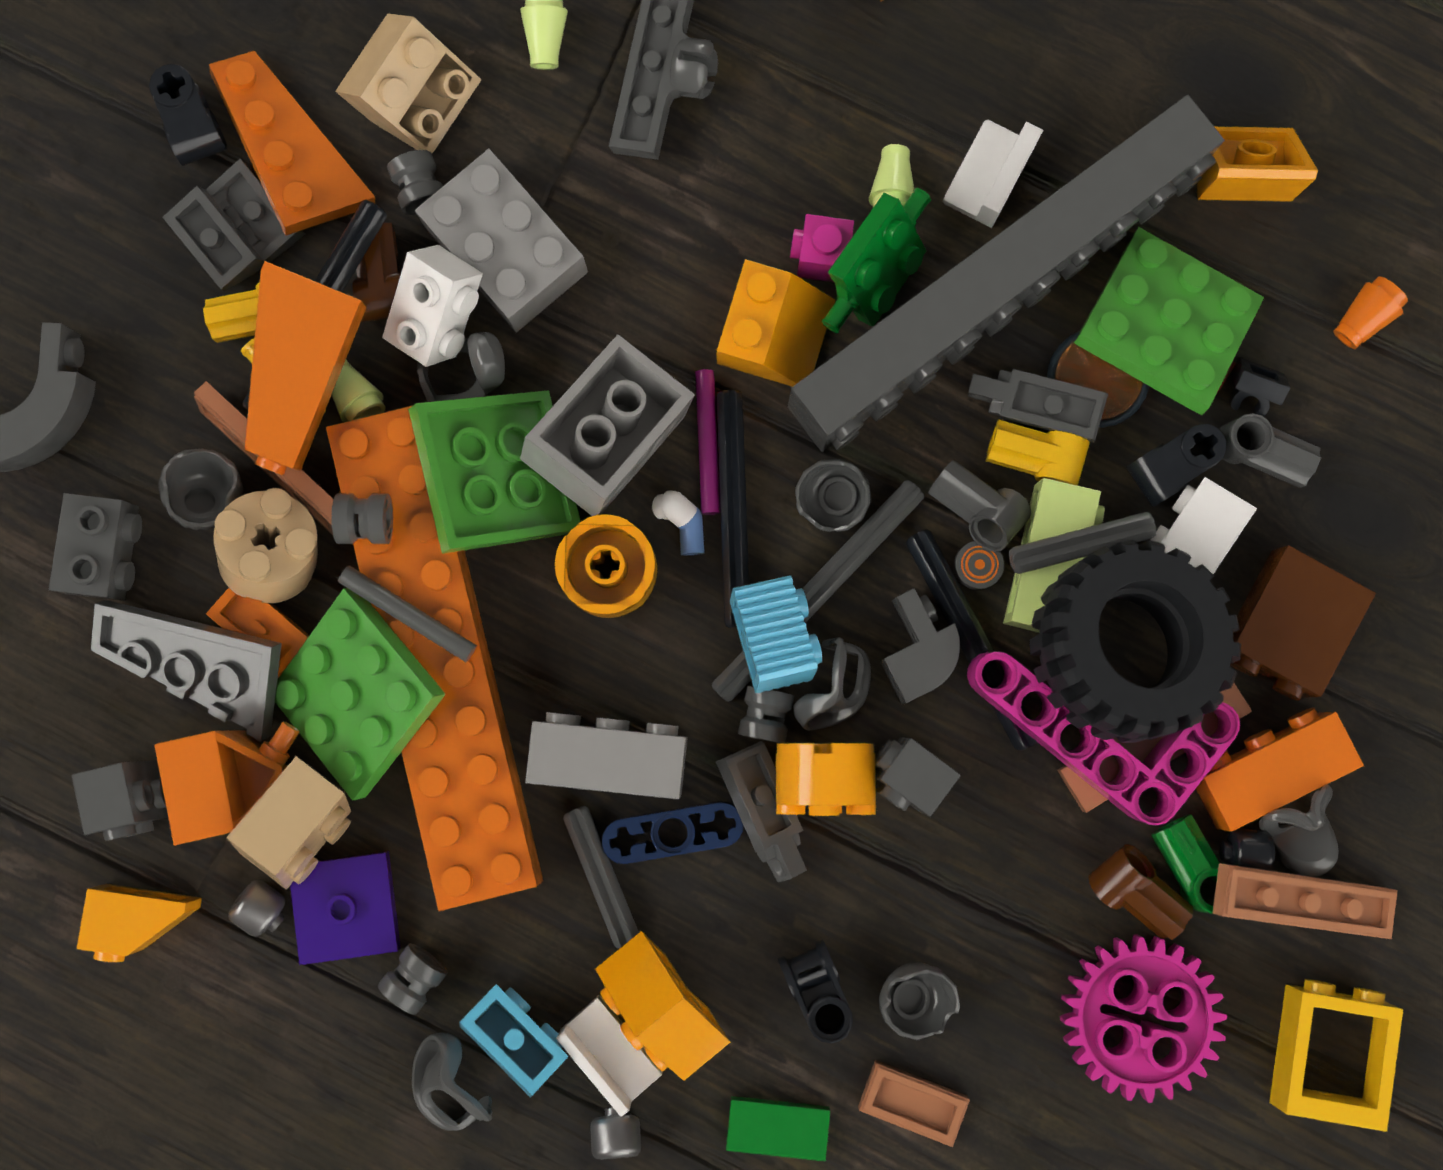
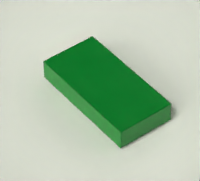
[726,1096,831,1161]

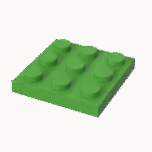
[1074,227,1264,416]
[408,390,580,554]
[275,588,446,801]

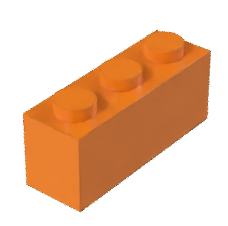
[1196,707,1364,832]

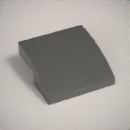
[163,159,306,291]

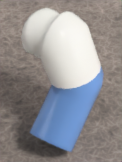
[652,490,705,556]

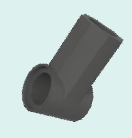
[1219,413,1321,488]
[928,460,1031,552]

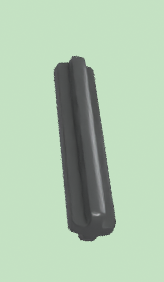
[1009,512,1156,574]
[563,806,639,948]

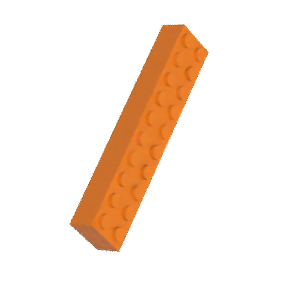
[326,406,544,911]

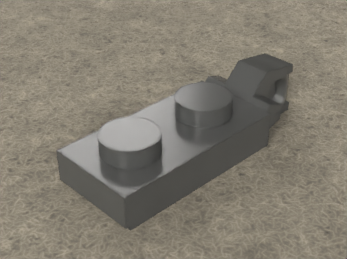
[968,369,1108,443]
[716,741,807,882]

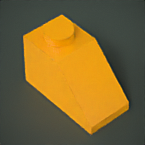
[77,884,202,962]

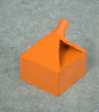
[154,721,300,845]

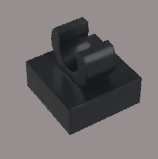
[1230,357,1290,417]

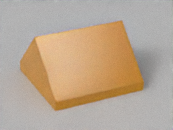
[1197,127,1318,202]

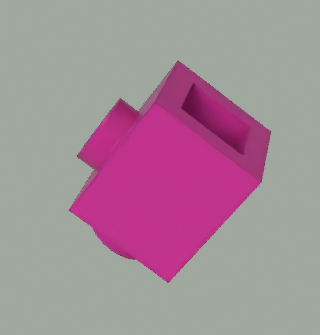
[790,214,854,282]

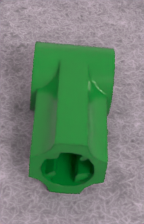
[1151,814,1219,913]

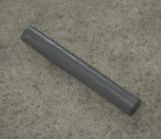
[338,566,477,662]

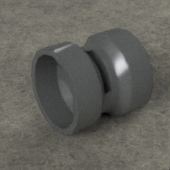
[387,150,443,215]
[332,493,393,544]
[738,686,795,744]
[377,943,448,1015]

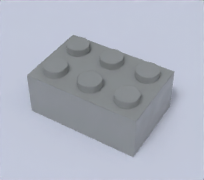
[415,149,588,333]
[520,334,695,516]
[525,712,688,799]

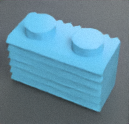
[730,575,822,693]

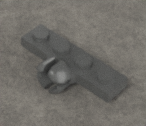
[609,0,718,160]

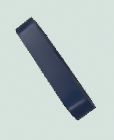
[602,801,743,864]

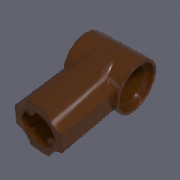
[352,223,401,322]
[1088,844,1193,940]

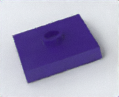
[290,851,401,965]

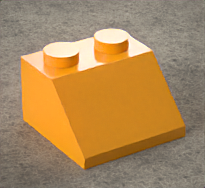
[717,259,835,387]

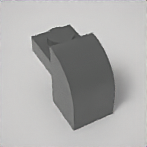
[880,588,960,704]

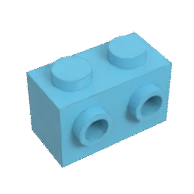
[459,984,569,1097]

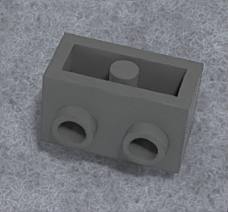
[49,493,142,601]
[876,737,961,817]
[72,760,168,841]

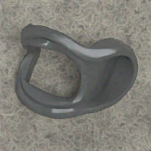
[417,332,505,402]
[793,637,871,730]
[1259,784,1339,877]
[412,1032,493,1131]

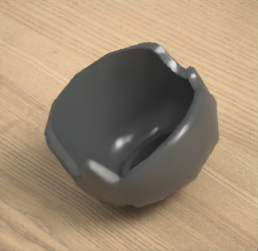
[795,459,872,532]
[879,962,960,1040]

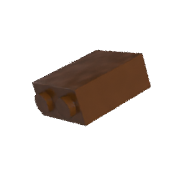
[1230,545,1376,701]

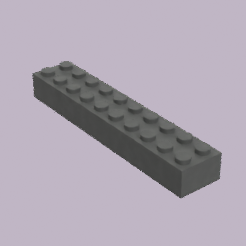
[788,94,1225,452]

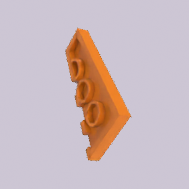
[209,51,375,236]

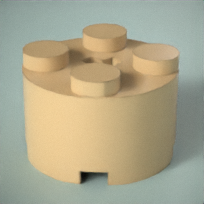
[214,488,318,603]

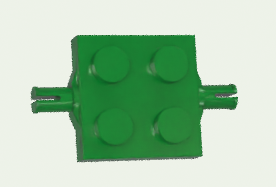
[821,188,932,333]

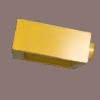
[1269,979,1403,1132]

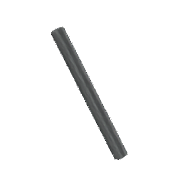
[712,480,925,702]

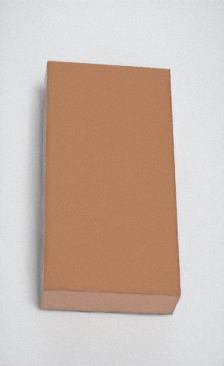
[858,1060,970,1147]

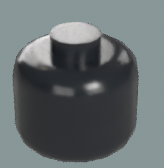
[1220,827,1275,871]

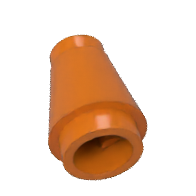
[1333,276,1408,350]

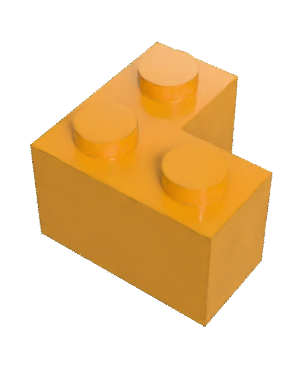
[595,931,730,1081]

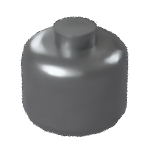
[228,880,285,937]
[590,1108,641,1159]

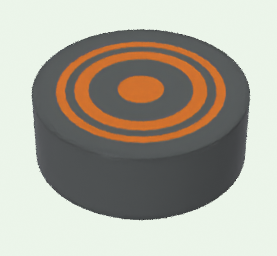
[953,541,1004,590]

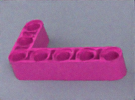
[967,652,1240,825]

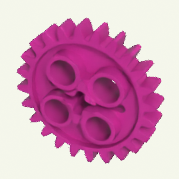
[1060,934,1227,1103]

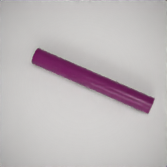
[695,369,721,515]

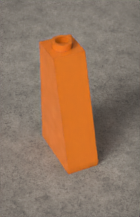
[244,261,367,476]

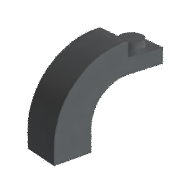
[0,322,96,472]

